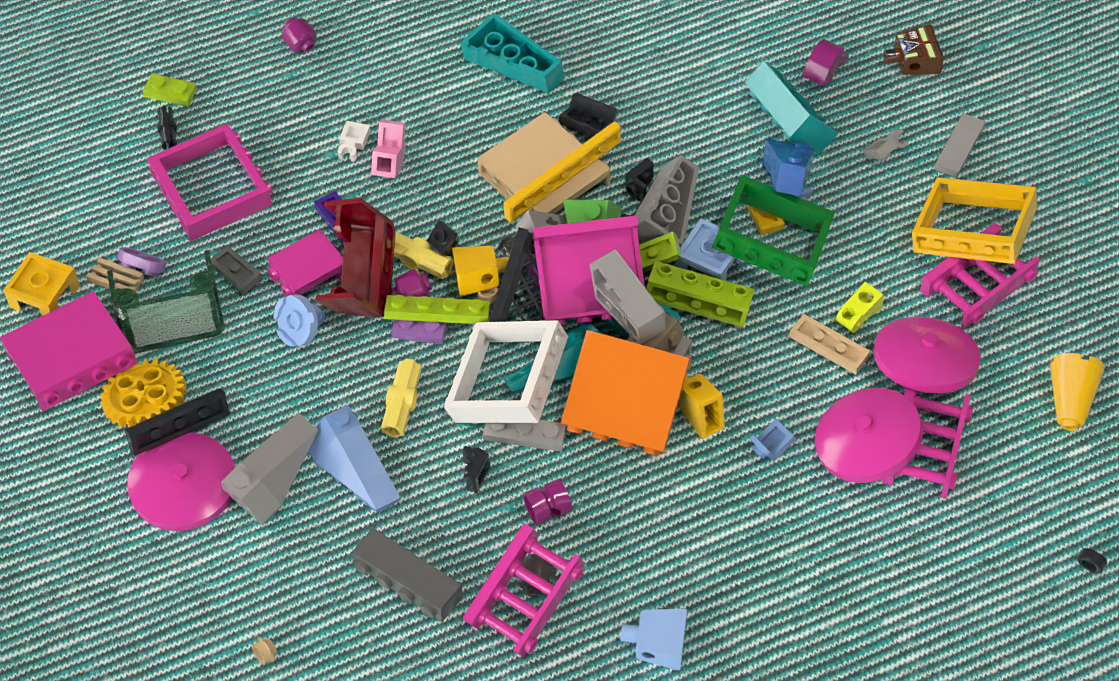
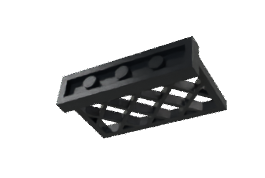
[489,227,544,344]

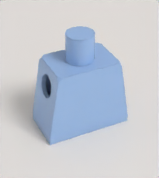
[620,609,687,670]

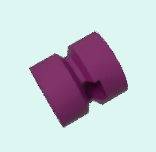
[523,479,572,525]

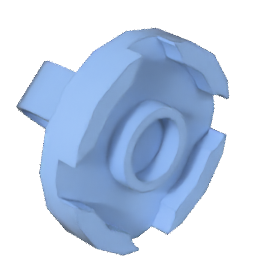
[274,294,325,347]

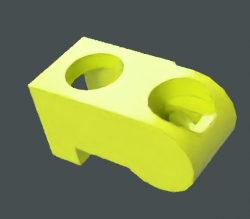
[836,282,883,333]

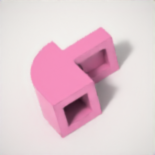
[371,119,406,178]

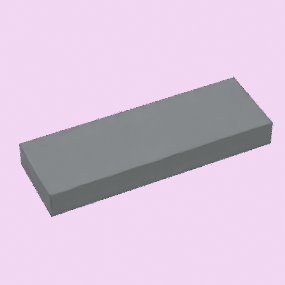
[934,113,986,178]

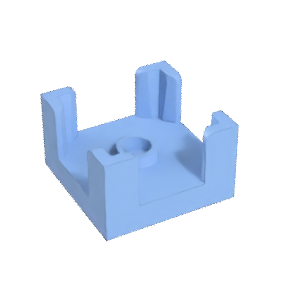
[675,218,741,281]

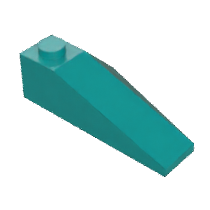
[505,322,599,391]

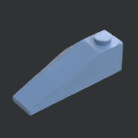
[308,405,401,512]

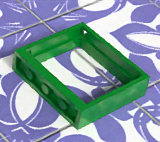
[712,175,835,286]

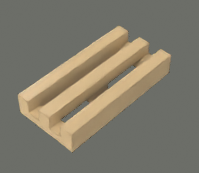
[86,257,144,297]

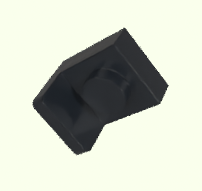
[625,158,654,202]
[426,220,462,257]
[462,446,491,493]

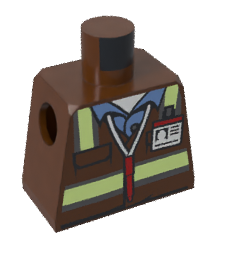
[883,24,944,75]

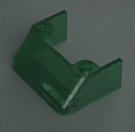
[107,250,225,354]

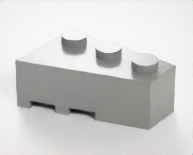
[590,249,666,345]

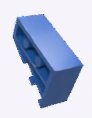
[761,138,815,196]

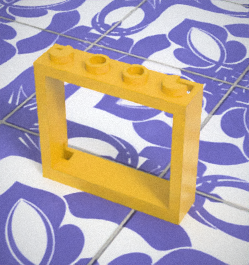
[912,177,1037,264]

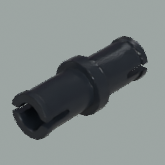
[157,106,178,150]

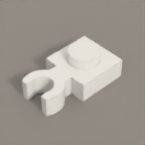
[338,121,371,162]

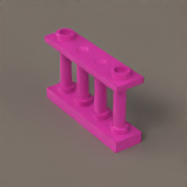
[920,222,1040,329]
[882,388,973,499]
[463,523,585,658]

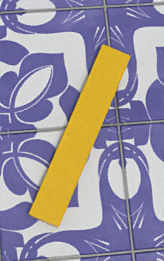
[504,121,621,223]

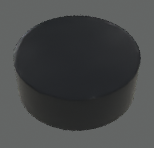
[1077,548,1107,573]

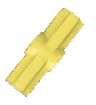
[394,232,454,279]
[381,359,422,438]

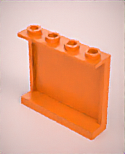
[561,330,693,456]

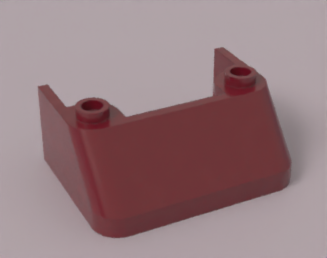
[316,198,396,318]

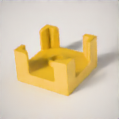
[3,252,80,316]

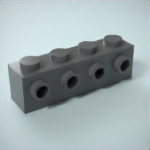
[352,528,463,622]

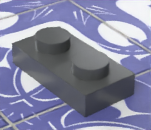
[209,245,263,294]

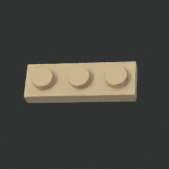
[789,314,870,375]

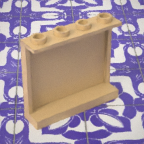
[477,112,610,214]

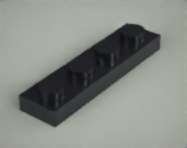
[124,388,230,456]

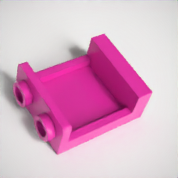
[268,229,343,297]

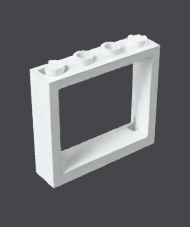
[444,320,568,423]

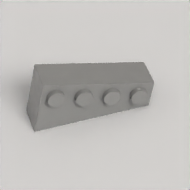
[634,155,699,247]

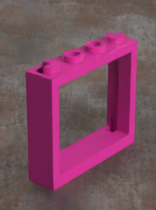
[147,123,273,241]

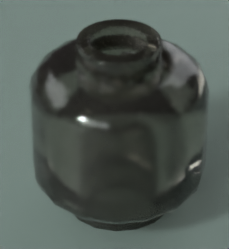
[517,554,557,598]

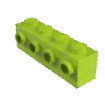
[646,261,755,328]

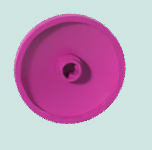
[874,317,981,393]
[815,388,923,483]
[127,433,235,531]

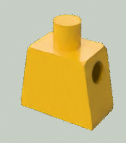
[452,246,509,296]
[679,374,725,439]

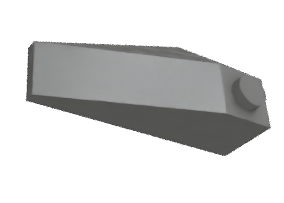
[221,413,318,526]

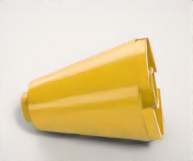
[1050,353,1105,431]

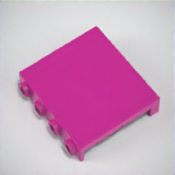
[532,216,645,326]
[0,291,138,412]

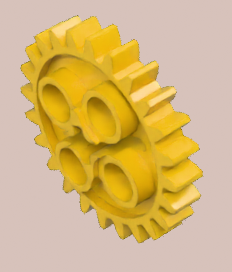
[100,358,187,428]

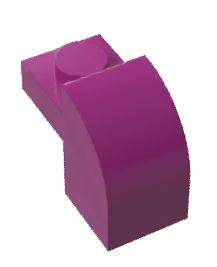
[802,39,849,86]

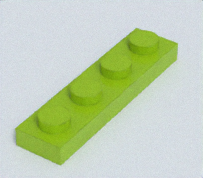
[384,295,490,324]

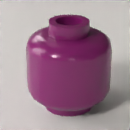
[282,17,317,53]
[392,269,432,297]

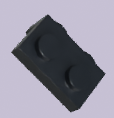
[558,93,618,138]

